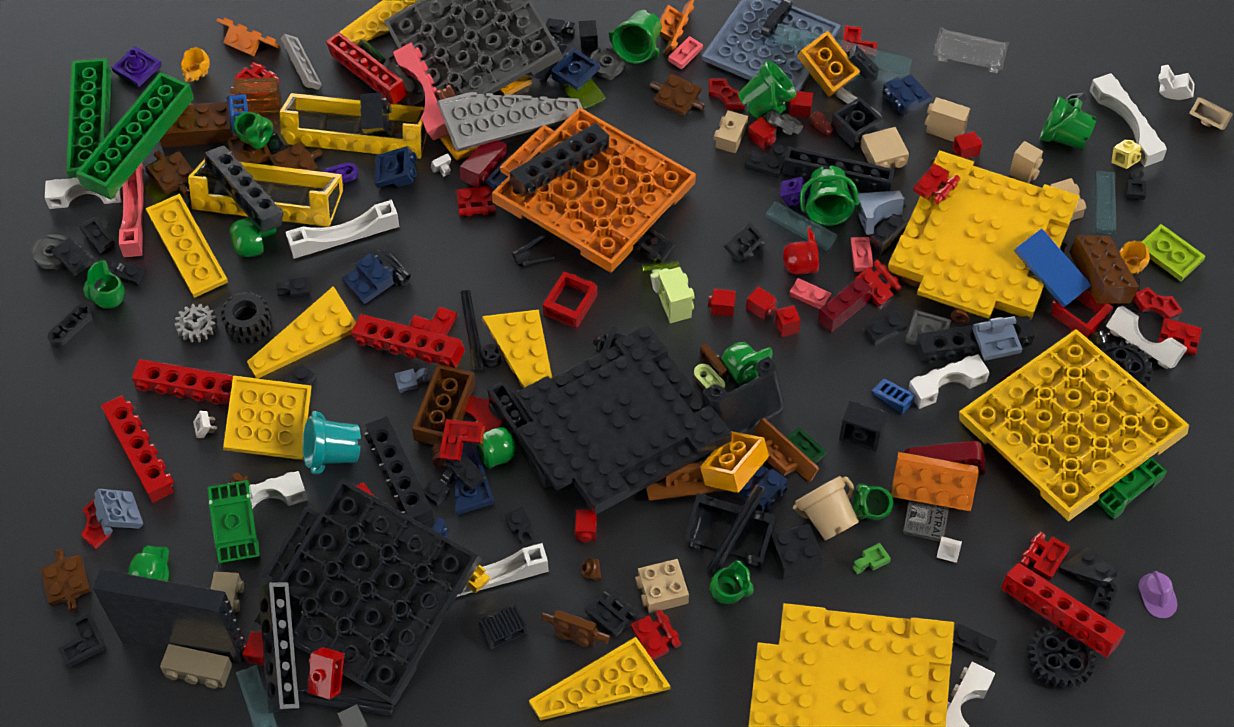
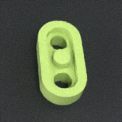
[694,364,725,390]

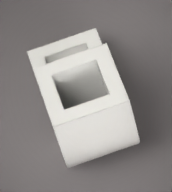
[1158,65,1194,100]

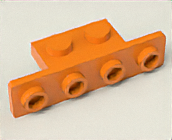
[660,0,694,55]
[216,17,280,56]

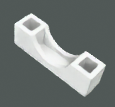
[45,178,123,209]
[1106,306,1187,369]
[908,354,989,409]
[250,471,308,509]
[946,662,995,727]

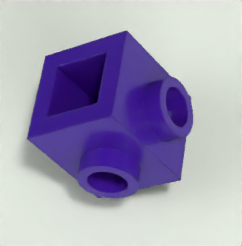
[781,177,810,206]

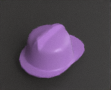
[1139,571,1178,618]

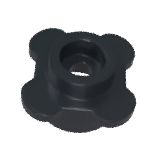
[1087,330,1110,345]

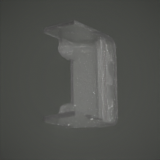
[933,27,1009,73]

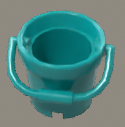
[303,411,361,474]

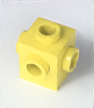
[1111,140,1141,169]

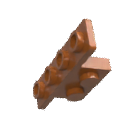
[754,418,819,482]
[646,462,726,500]

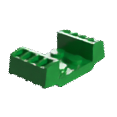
[1096,457,1167,519]
[207,480,261,563]

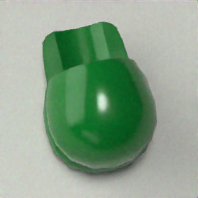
[234,112,273,150]
[230,218,276,257]
[83,260,125,309]
[721,342,773,384]
[476,421,517,469]
[853,484,893,521]
[128,545,169,581]
[710,561,754,604]

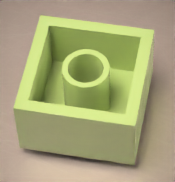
[658,267,695,323]

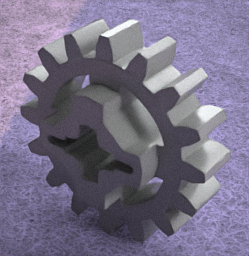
[175,304,217,342]

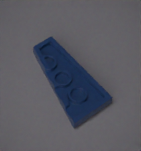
[454,442,495,515]

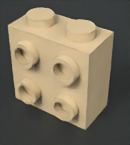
[925,97,970,142]
[860,127,909,169]
[635,559,689,613]

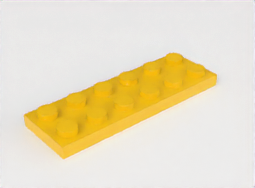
[146,194,228,298]

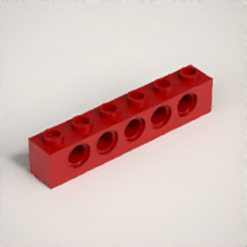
[326,32,408,105]
[351,314,465,368]
[132,359,233,405]
[101,395,175,503]
[1001,563,1125,658]

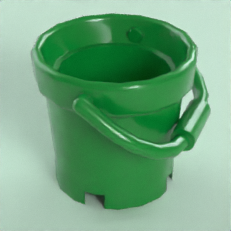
[609,10,662,64]
[738,61,797,119]
[1040,96,1097,151]
[800,166,859,226]

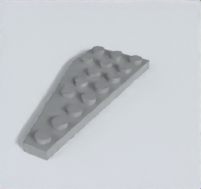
[437,92,583,151]

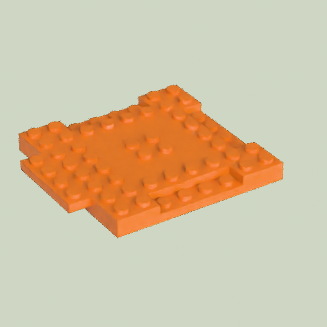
[492,107,696,273]

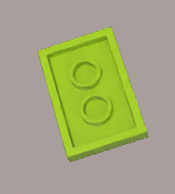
[1142,224,1206,281]

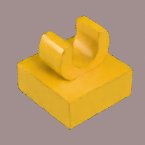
[466,565,490,593]

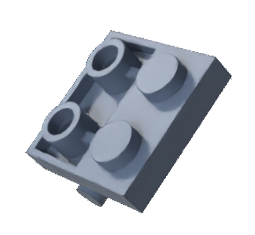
[972,316,1022,361]
[93,489,143,535]

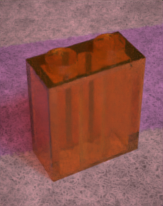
[230,78,282,115]

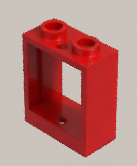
[543,271,597,329]
[1050,289,1113,338]

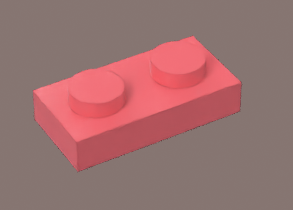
[668,36,703,69]
[850,237,874,272]
[789,278,831,309]

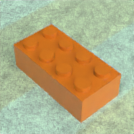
[891,452,978,511]

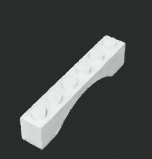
[1090,73,1167,167]
[286,200,399,259]
[457,543,549,596]

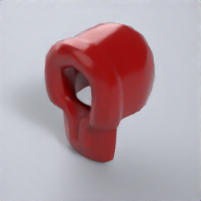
[783,226,819,275]

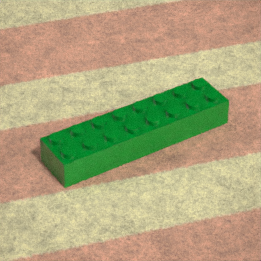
[66,58,112,179]
[76,72,194,200]

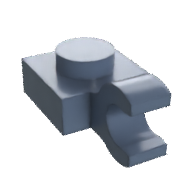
[395,368,430,393]

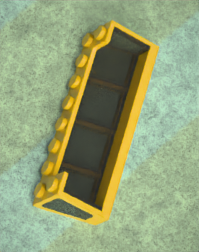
[280,93,427,159]
[188,159,343,227]

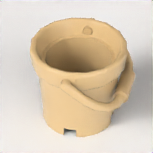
[793,476,859,541]

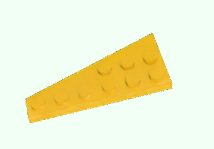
[340,0,419,45]
[247,286,356,379]
[482,310,552,388]
[529,637,671,720]

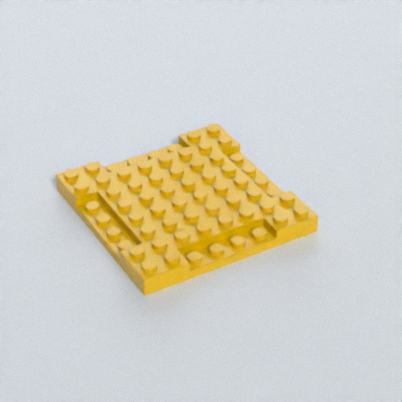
[959,329,1189,522]

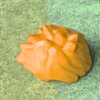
[181,47,210,82]
[1119,240,1150,274]

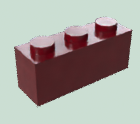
[460,140,508,188]
[818,277,873,333]

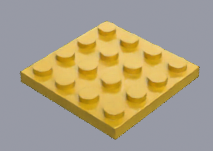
[223,376,311,460]

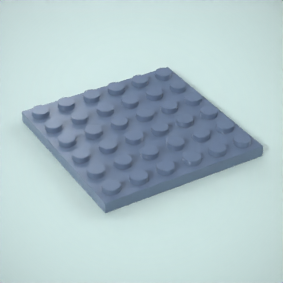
[702,0,841,91]

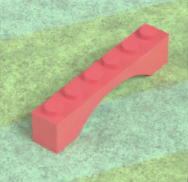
[393,42,449,141]
[119,163,144,257]

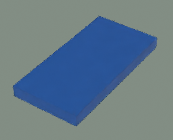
[1014,228,1091,308]

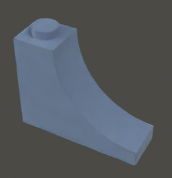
[856,190,906,235]

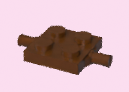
[650,74,705,117]
[226,135,271,164]
[269,142,323,171]
[147,151,197,197]
[40,549,91,612]
[541,610,610,648]

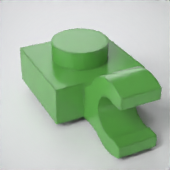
[852,543,891,574]

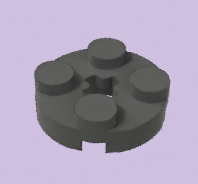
[590,47,624,80]
[768,110,803,135]
[32,235,66,270]

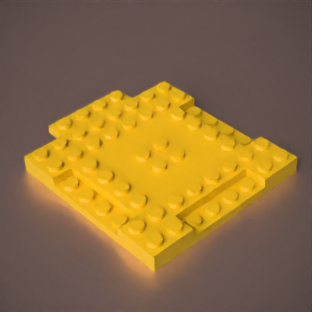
[888,150,1080,320]
[749,603,954,727]

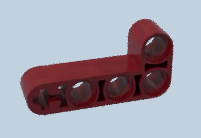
[904,441,986,476]

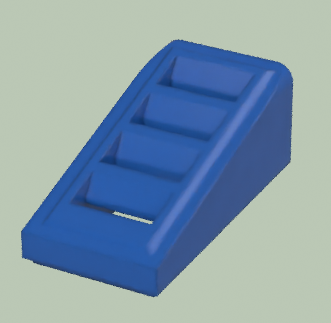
[226,94,248,133]
[871,378,915,414]

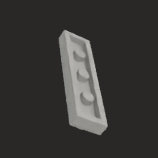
[280,34,322,90]

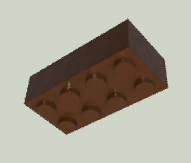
[160,102,234,148]
[1069,235,1139,304]
[412,364,476,445]

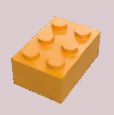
[797,31,860,97]
[700,431,769,493]

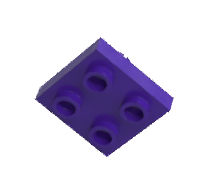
[111,46,162,87]

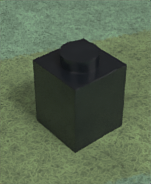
[579,20,598,48]

